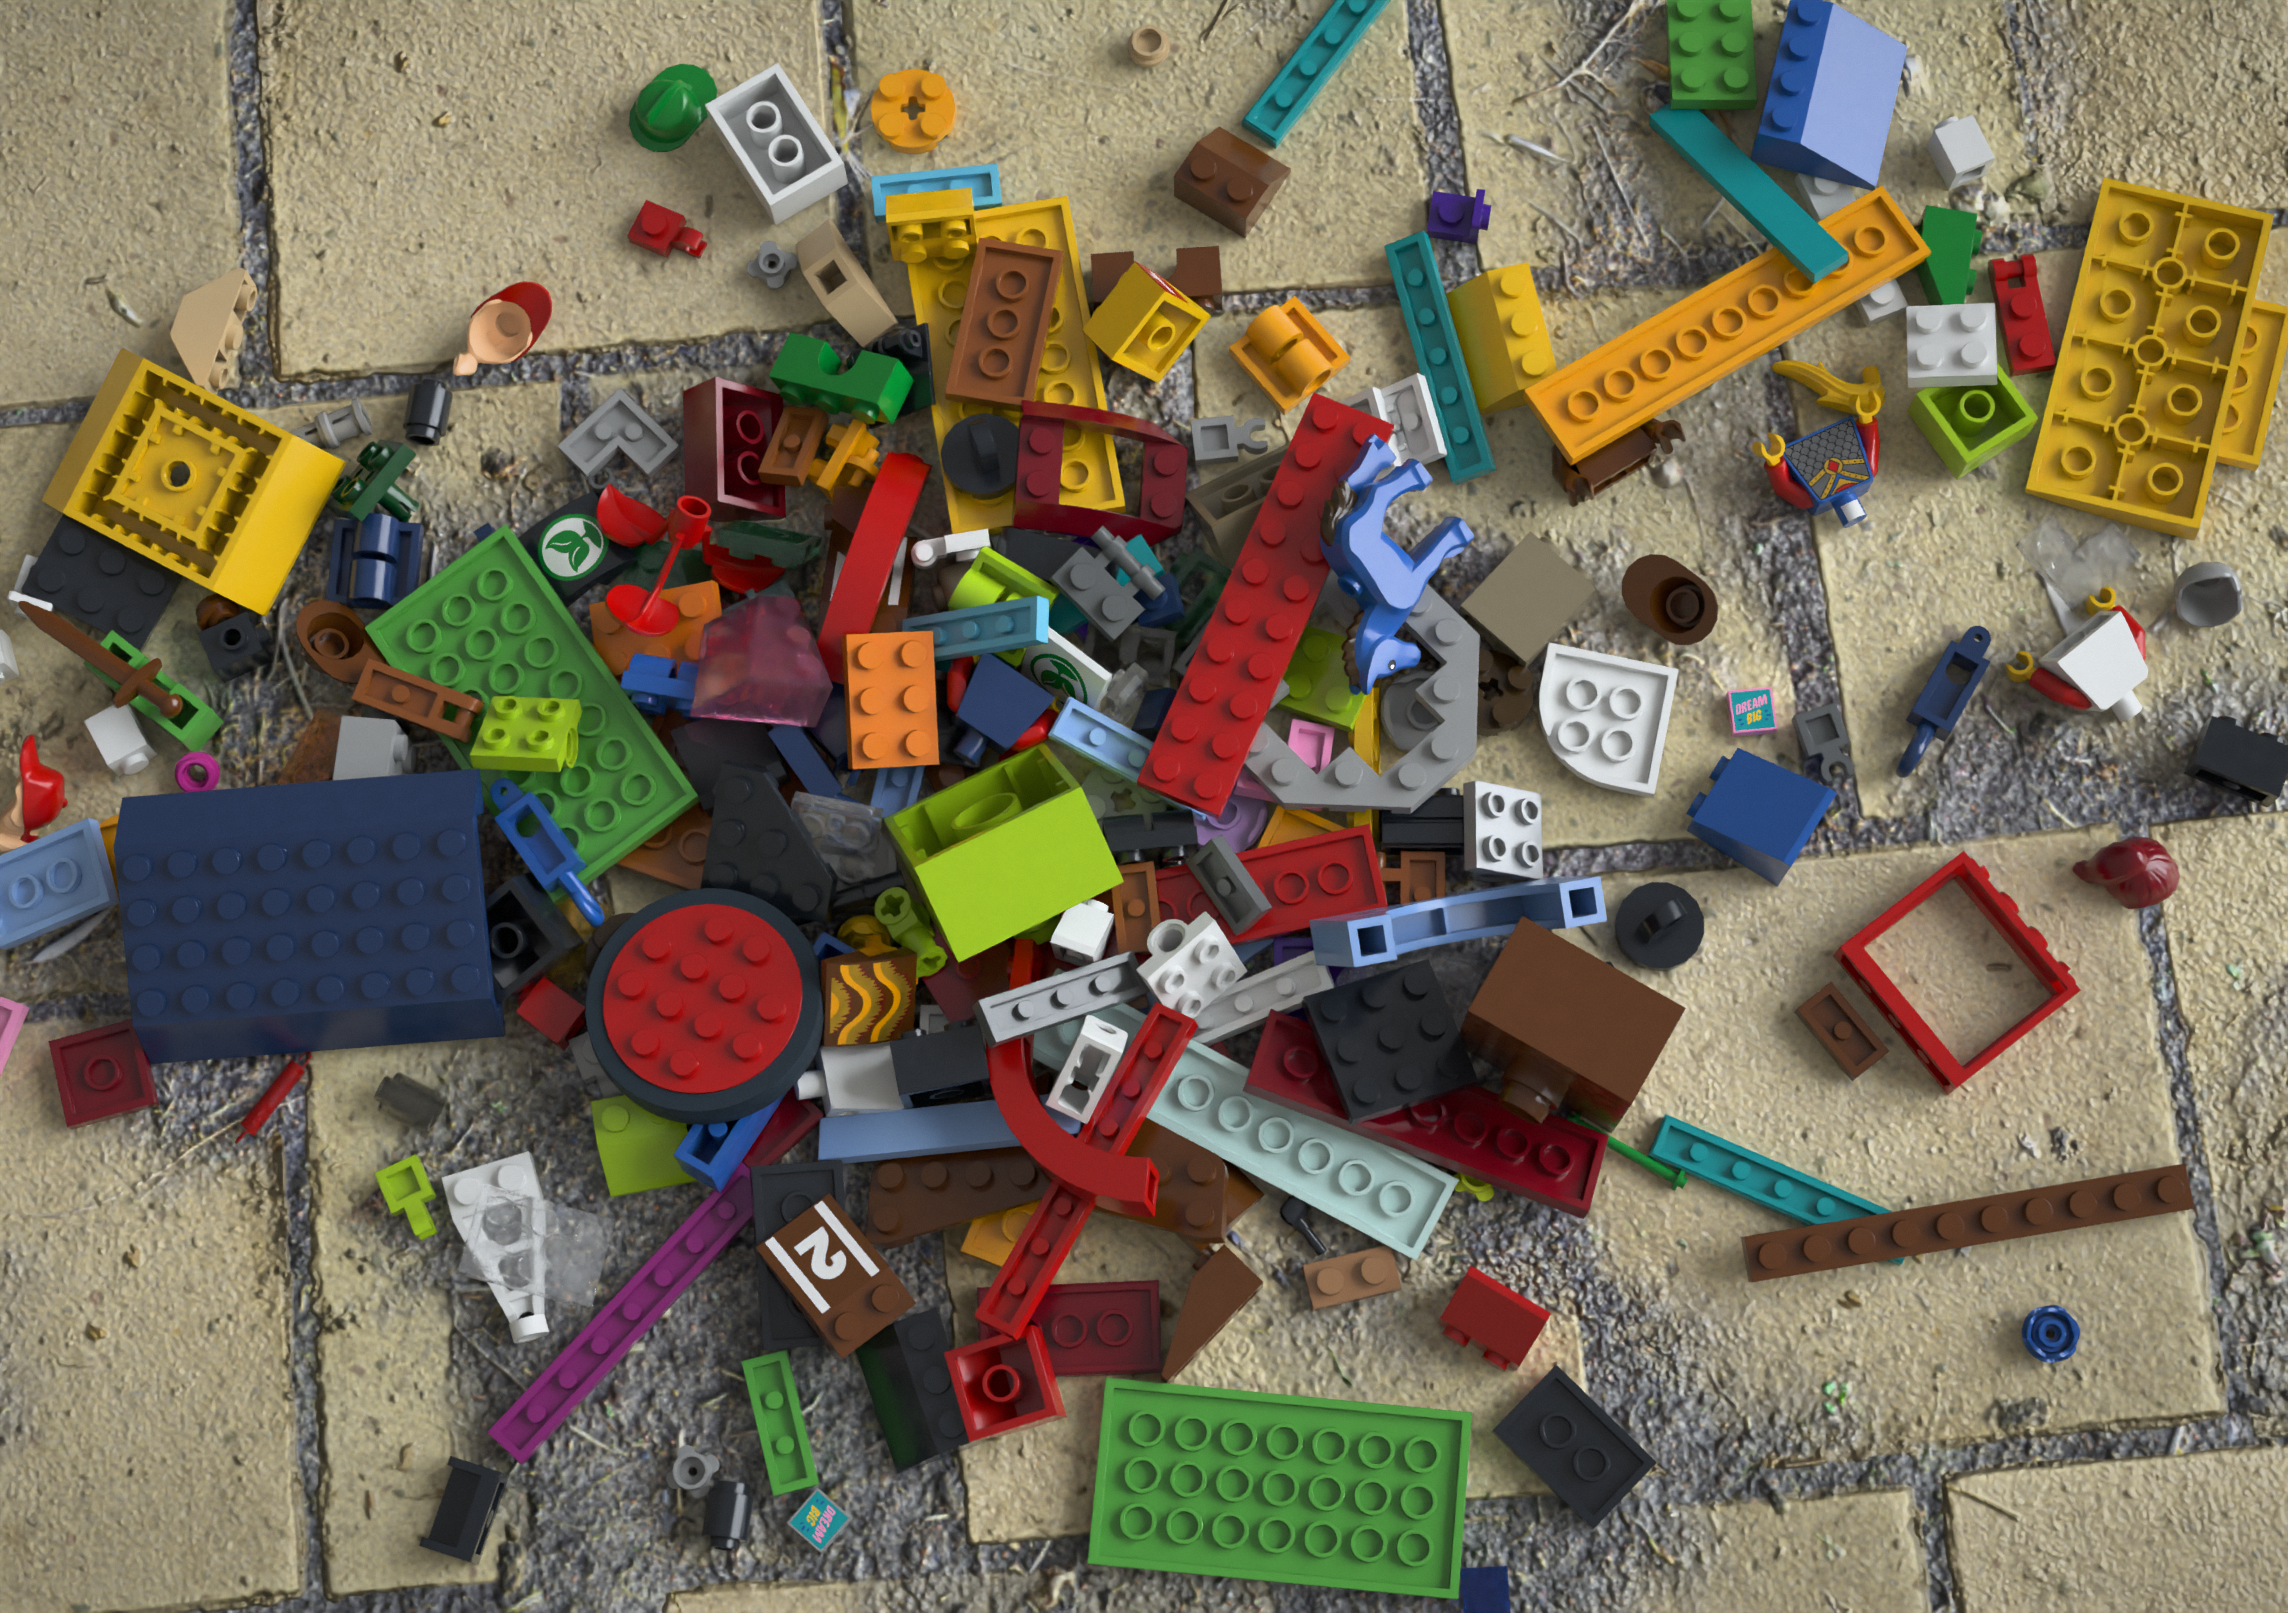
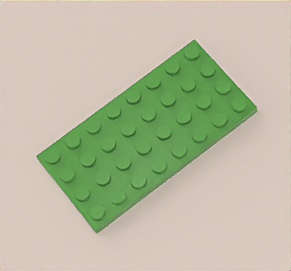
[365,524,700,905]
[1088,1378,1472,1600]

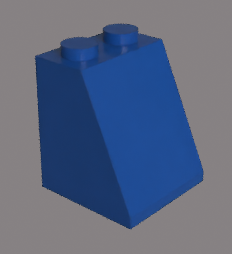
[1686,748,1837,886]

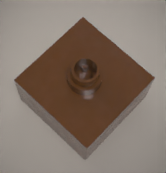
[1459,916,1686,1134]

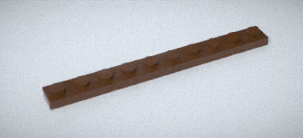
[1741,1164,2194,1282]

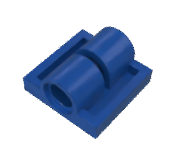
[620,653,725,722]

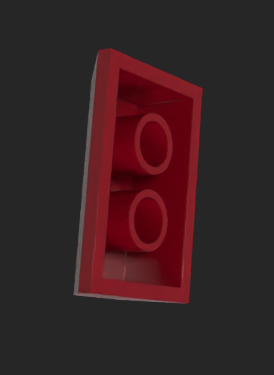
[683,377,786,522]

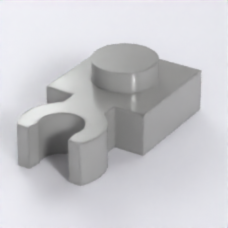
[1191,415,1268,466]

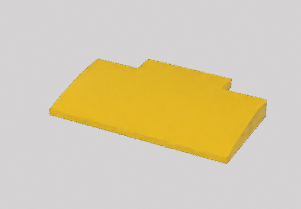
[2025,177,2288,540]

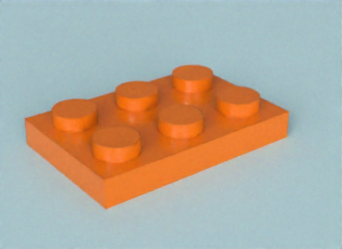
[589,580,729,684]
[842,631,939,769]

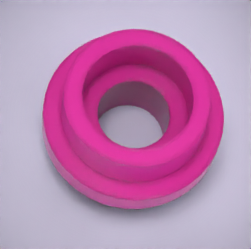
[175,751,220,792]

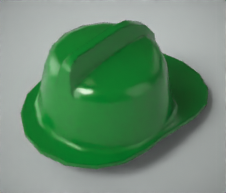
[629,64,717,152]

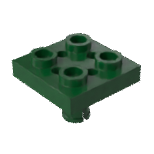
[326,439,419,522]

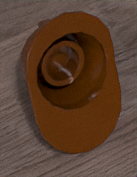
[1622,554,1718,645]
[295,600,387,684]

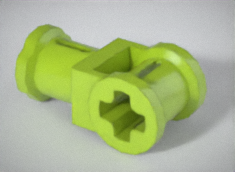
[874,887,947,978]

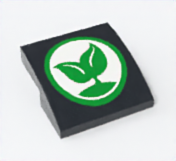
[518,491,638,608]

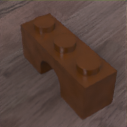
[1091,246,1223,314]

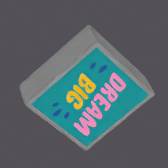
[787,1488,853,1554]

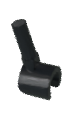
[1280,1195,1327,1256]

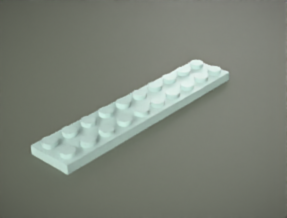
[1033,968,1459,1261]

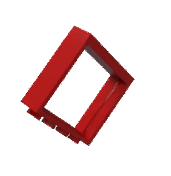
[1833,851,2081,1095]

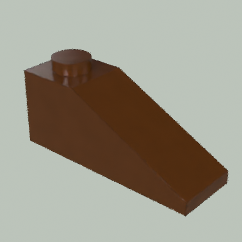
[1161,1244,1264,1384]

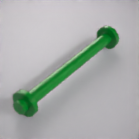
[1567,1112,1688,1191]

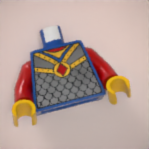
[1752,390,1881,528]

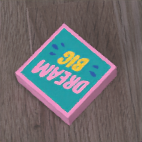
[1726,687,1777,737]

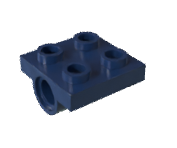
[326,513,424,610]

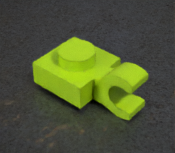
[374,1154,438,1241]

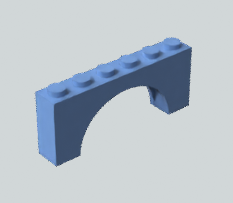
[1309,876,1607,967]

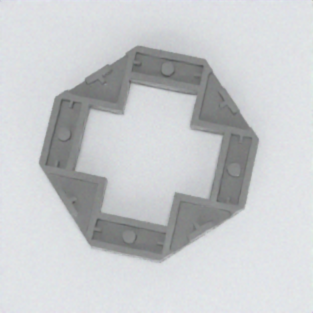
[1243,573,1480,814]

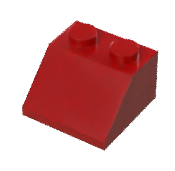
[1437,1266,1551,1372]
[944,1325,1067,1442]

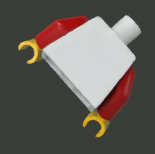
[2006,587,2148,721]

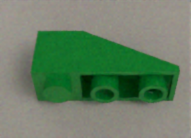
[1915,205,1982,305]

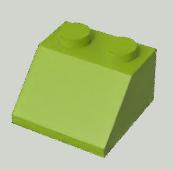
[590,1095,699,1198]

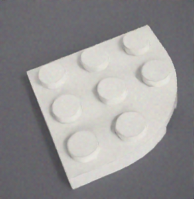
[1538,642,1679,798]

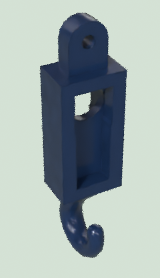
[1895,626,1991,778]
[755,693,878,851]

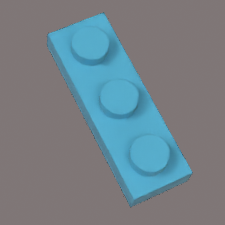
[871,163,1002,223]

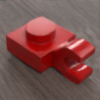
[627,200,707,259]

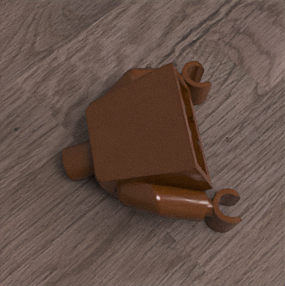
[1552,418,1686,507]

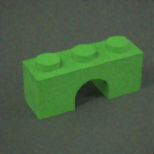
[83,630,224,752]

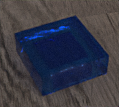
[1460,1566,1511,1613]

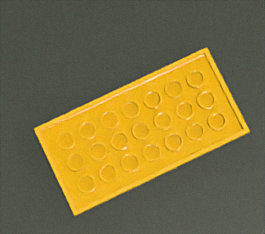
[907,196,1126,536]

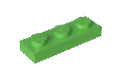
[741,1350,820,1497]

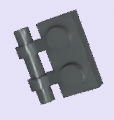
[1049,526,1166,643]

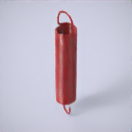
[235,1052,311,1144]

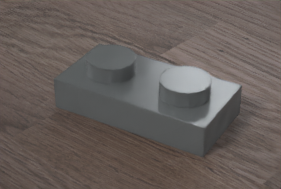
[1186,835,1272,936]

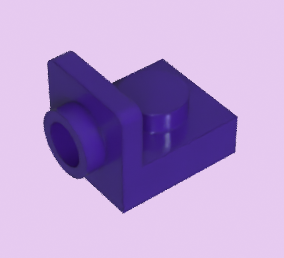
[1426,189,1491,244]

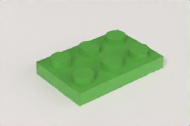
[1665,0,1758,110]

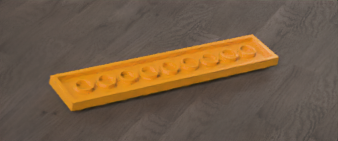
[1523,186,1931,466]

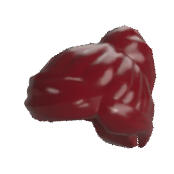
[2072,837,2180,909]

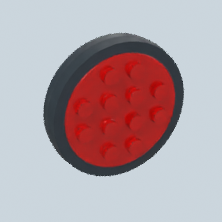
[585,888,824,1125]

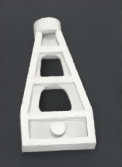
[442,1151,549,1343]

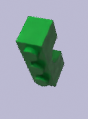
[769,332,914,425]

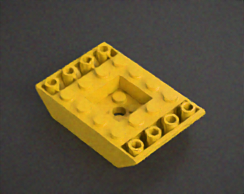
[41,348,346,617]

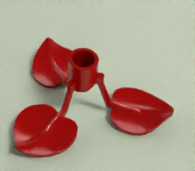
[596,483,787,637]

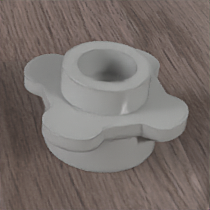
[747,241,798,290]
[666,1445,720,1499]

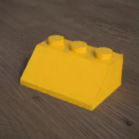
[1446,262,1558,415]

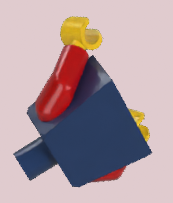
[947,653,1060,765]

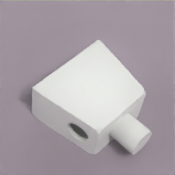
[1045,1015,1128,1124]
[794,1041,904,1117]

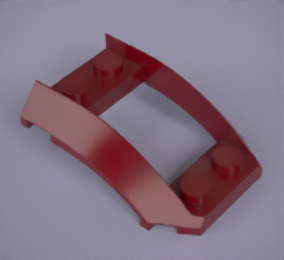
[1011,400,1188,547]

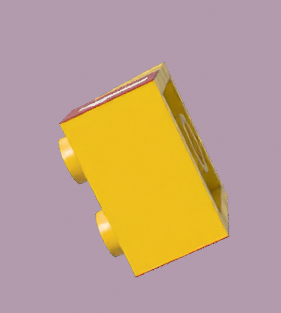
[1082,261,1211,383]

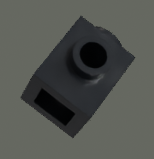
[197,612,273,683]

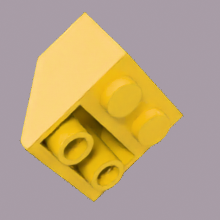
[886,187,978,263]

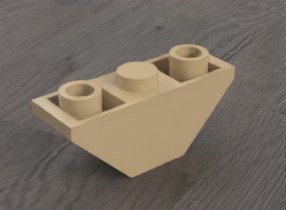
[796,219,899,348]
[169,268,257,395]

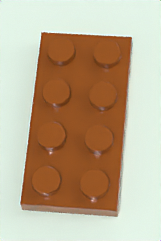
[945,238,1064,412]

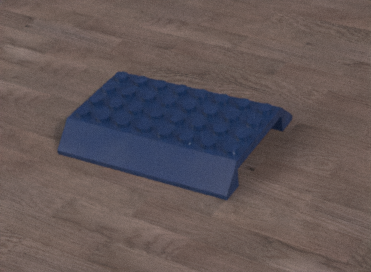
[114,768,506,1064]

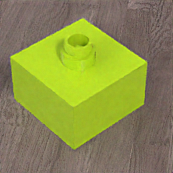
[883,742,1124,963]

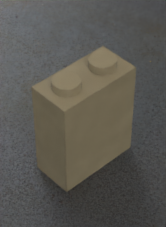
[1459,531,1596,668]

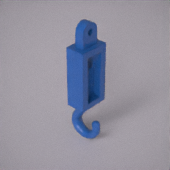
[490,778,605,927]

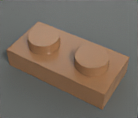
[1302,1245,1402,1311]

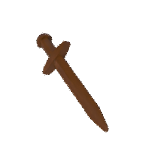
[18,601,183,718]

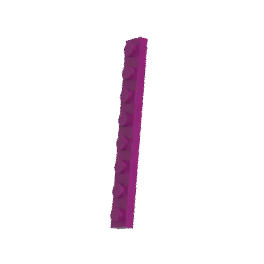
[488,1162,753,1465]

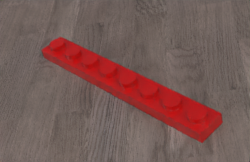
[974,1002,1198,1341]

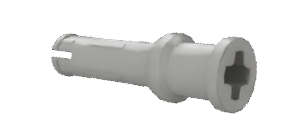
[289,398,373,449]

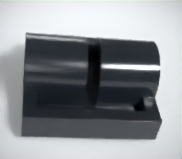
[1102,809,1198,870]

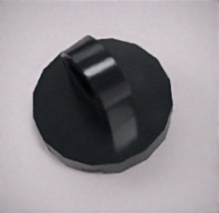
[941,413,1019,500]
[1615,882,1704,971]

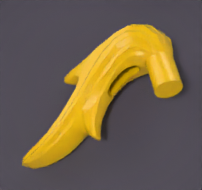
[1771,360,1886,415]

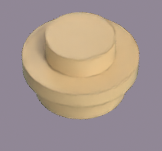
[1128,25,1170,67]

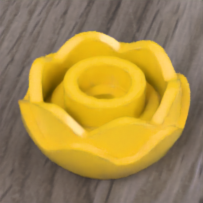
[837,915,892,950]

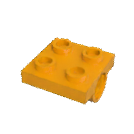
[1229,296,1350,415]

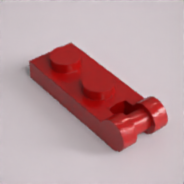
[1988,254,2056,377]

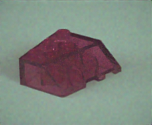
[690,595,833,727]

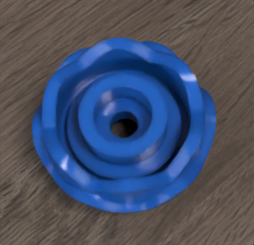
[2021,1305,2080,1363]

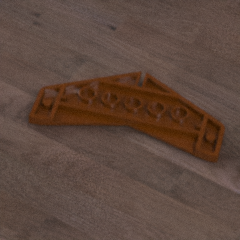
[865,1071,1229,1249]

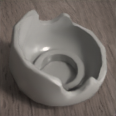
[2174,562,2243,628]

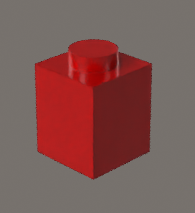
[515,976,586,1051]

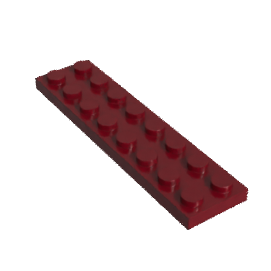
[1242,1009,1609,1219]

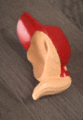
[453,281,552,376]
[0,734,68,853]

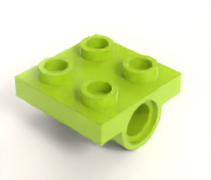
[948,546,1060,667]
[470,696,582,772]

